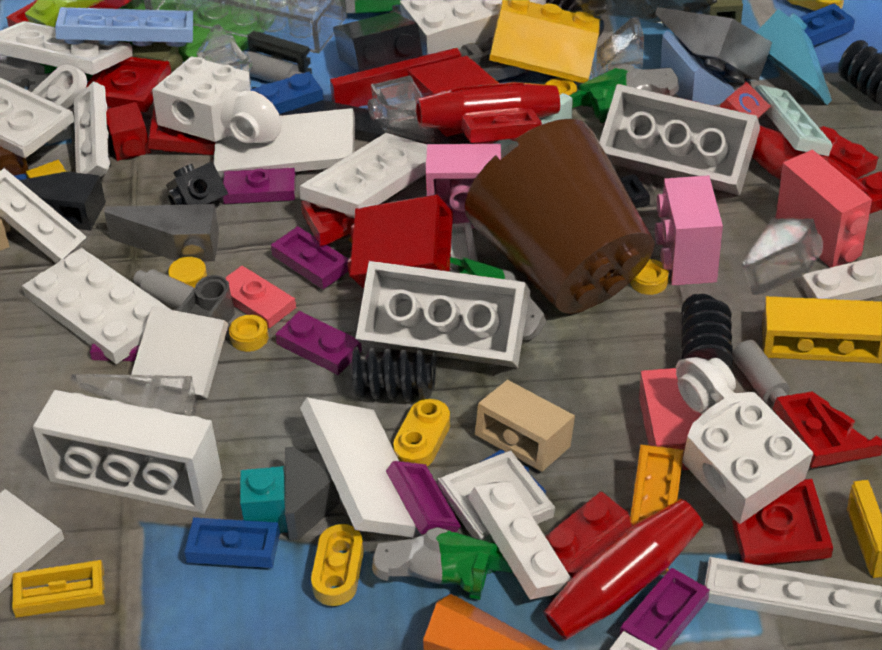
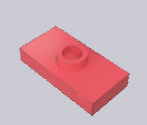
[225,265,296,329]

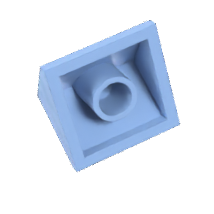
[660,31,735,105]

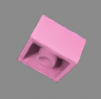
[426,144,501,228]
[655,175,723,285]

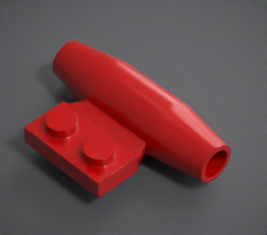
[416,82,560,144]
[752,125,879,197]
[543,491,704,640]

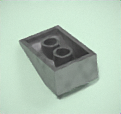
[655,7,772,83]

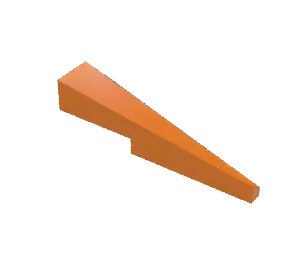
[423,594,553,650]

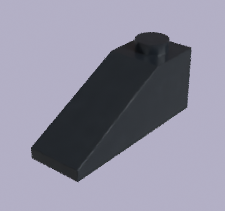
[19,171,106,231]

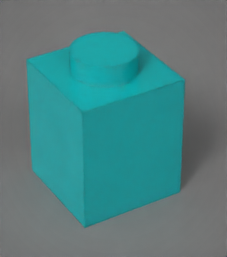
[240,466,288,533]

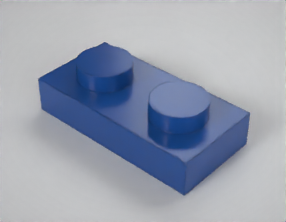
[799,3,855,46]
[251,71,324,114]
[184,517,280,568]

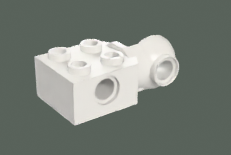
[152,56,282,143]
[676,357,813,524]

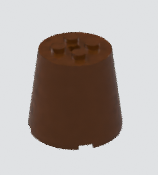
[464,119,654,314]

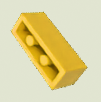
[762,296,882,363]

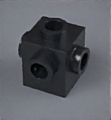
[166,161,228,205]

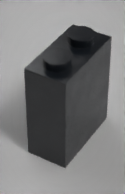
[333,12,423,72]

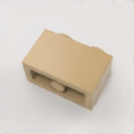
[475,380,575,472]

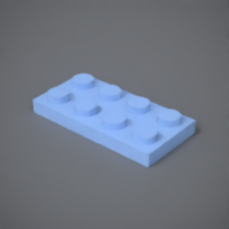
[55,7,193,47]

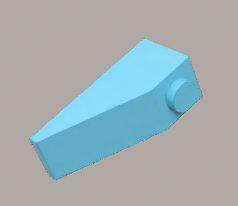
[756,9,832,105]

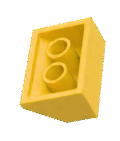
[489,0,600,83]

